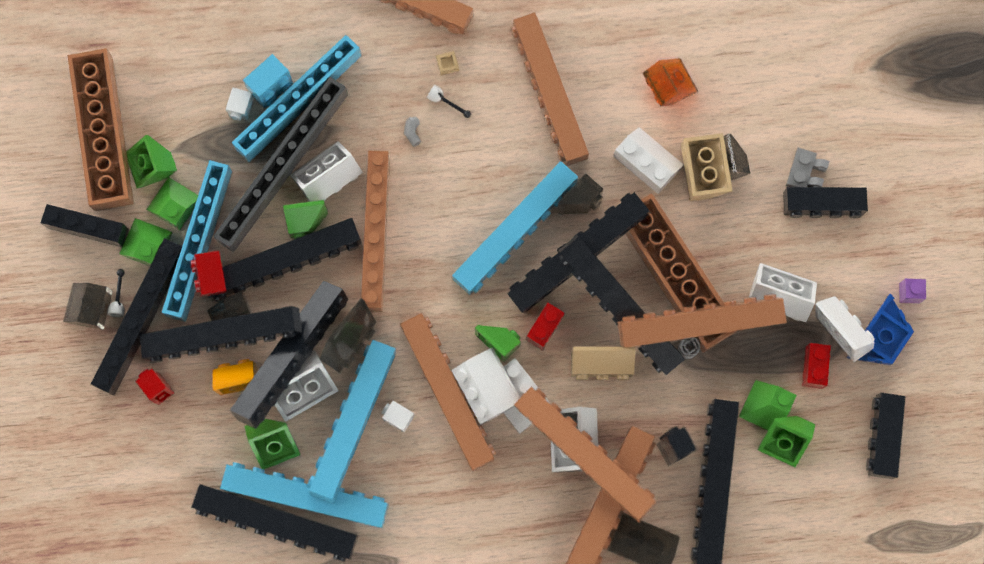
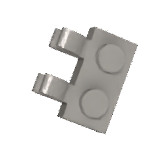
[786,148,830,187]

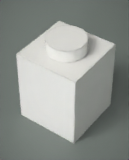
[226,87,254,121]
[382,401,415,432]

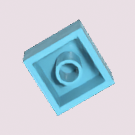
[243,54,293,109]

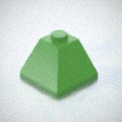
[126,135,177,188]
[146,177,198,231]
[283,200,328,239]
[119,218,172,266]
[475,325,521,362]
[739,380,797,431]
[758,416,815,467]
[245,419,301,469]

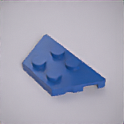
[847,294,914,365]

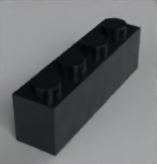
[783,187,868,218]
[40,204,129,247]
[866,393,906,479]
[657,426,697,466]

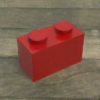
[190,251,226,297]
[526,302,565,351]
[802,343,831,389]
[135,368,175,405]

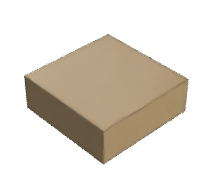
[436,51,459,75]

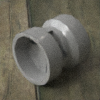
[678,337,700,359]

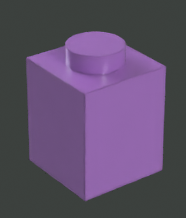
[899,278,926,304]

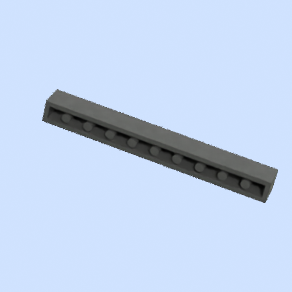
[213,77,348,253]

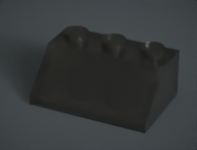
[320,298,376,373]
[607,512,680,564]

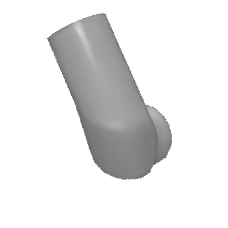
[404,117,421,147]

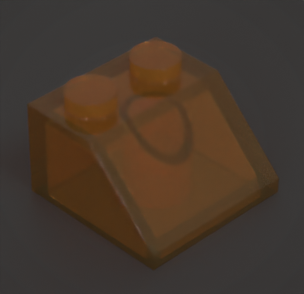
[643,58,698,106]

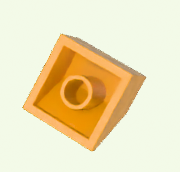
[213,359,258,396]

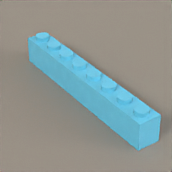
[232,35,362,162]
[162,160,232,322]
[452,161,578,295]
[307,340,396,503]
[220,462,389,528]

